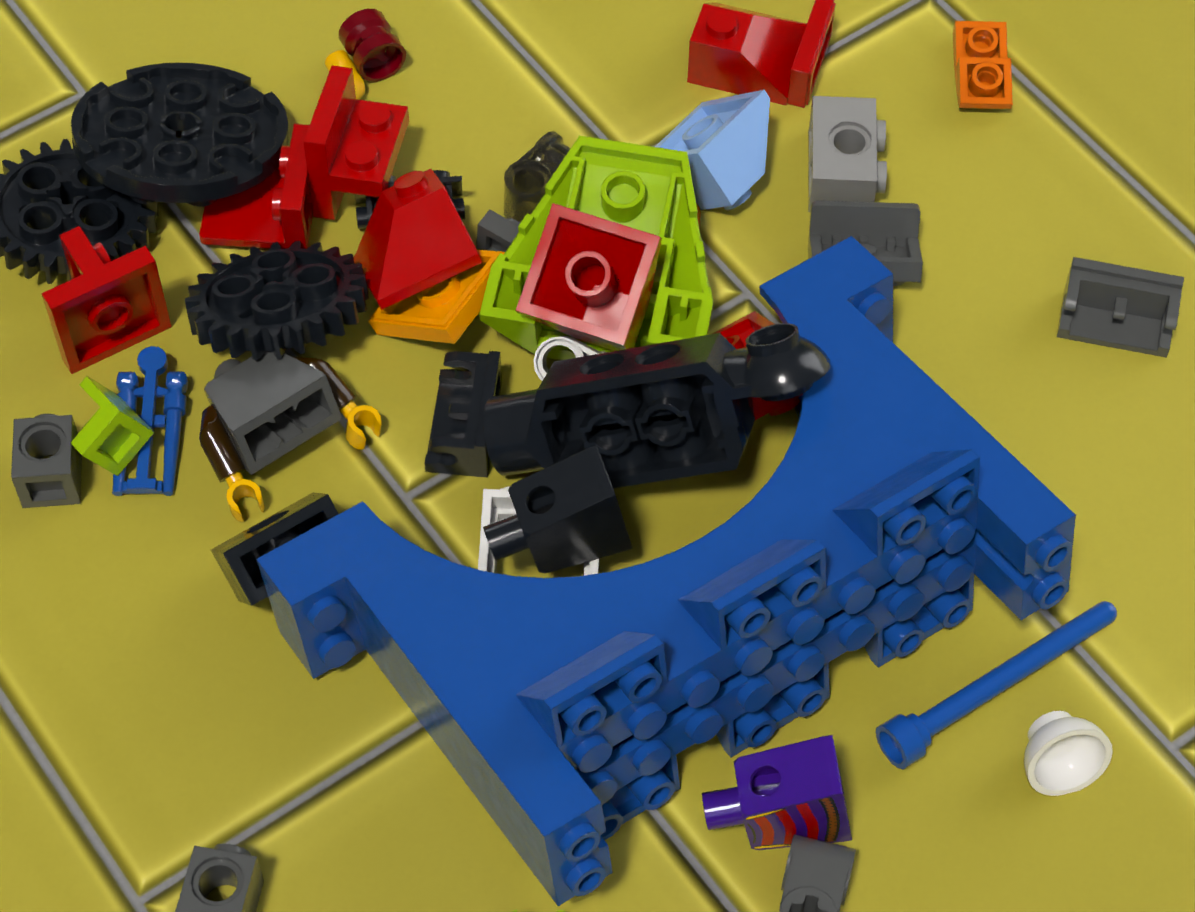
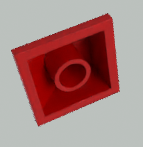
[687,3,807,106]
[354,169,482,310]
[515,203,662,351]

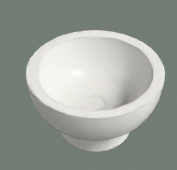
[1024,711,1113,796]

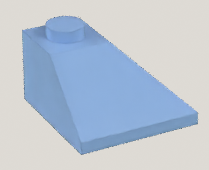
[655,89,770,210]

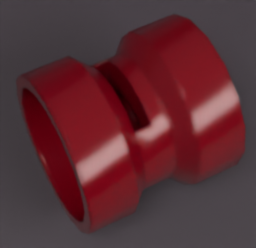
[339,8,406,82]

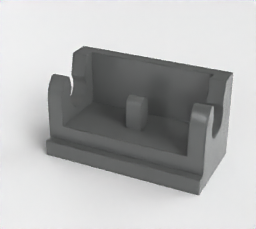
[1057,257,1184,358]

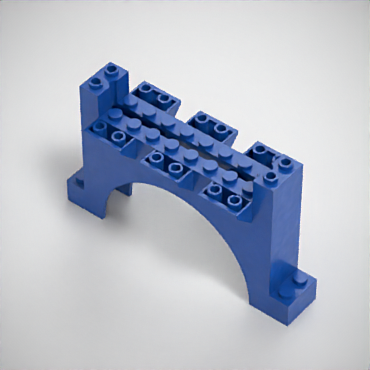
[256,236,1076,906]

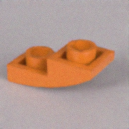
[953,21,1013,109]

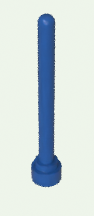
[875,601,1117,769]

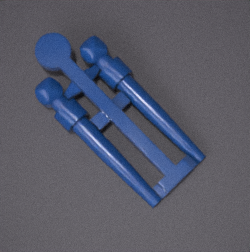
[112,346,188,496]

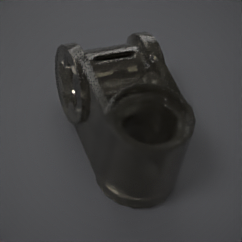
[504,131,571,222]

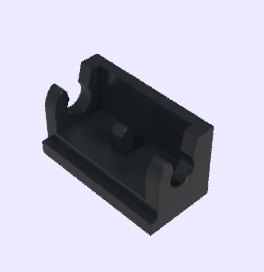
[424,351,502,478]

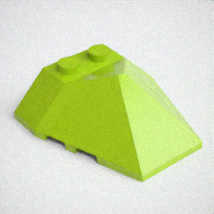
[479,135,713,360]

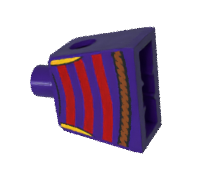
[702,735,852,850]

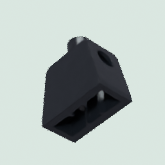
[483,445,633,574]

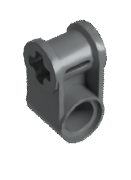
[779,834,856,912]

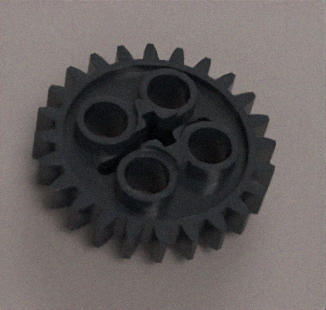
[0,139,158,284]
[185,241,369,360]

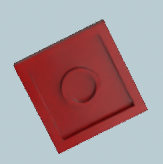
[303,65,409,220]
[41,226,172,374]

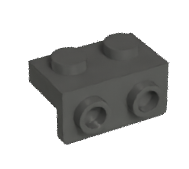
[808,200,923,286]

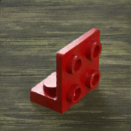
[199,124,313,249]

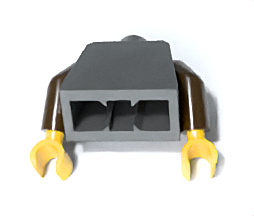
[199,351,382,522]

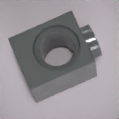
[11,414,82,508]
[175,844,264,912]

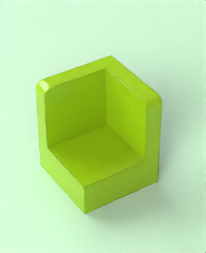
[71,376,155,476]

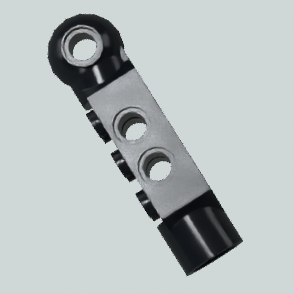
[483,323,831,488]

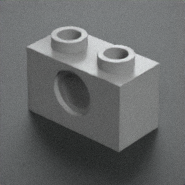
[808,96,887,212]

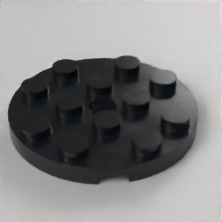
[71,63,288,207]

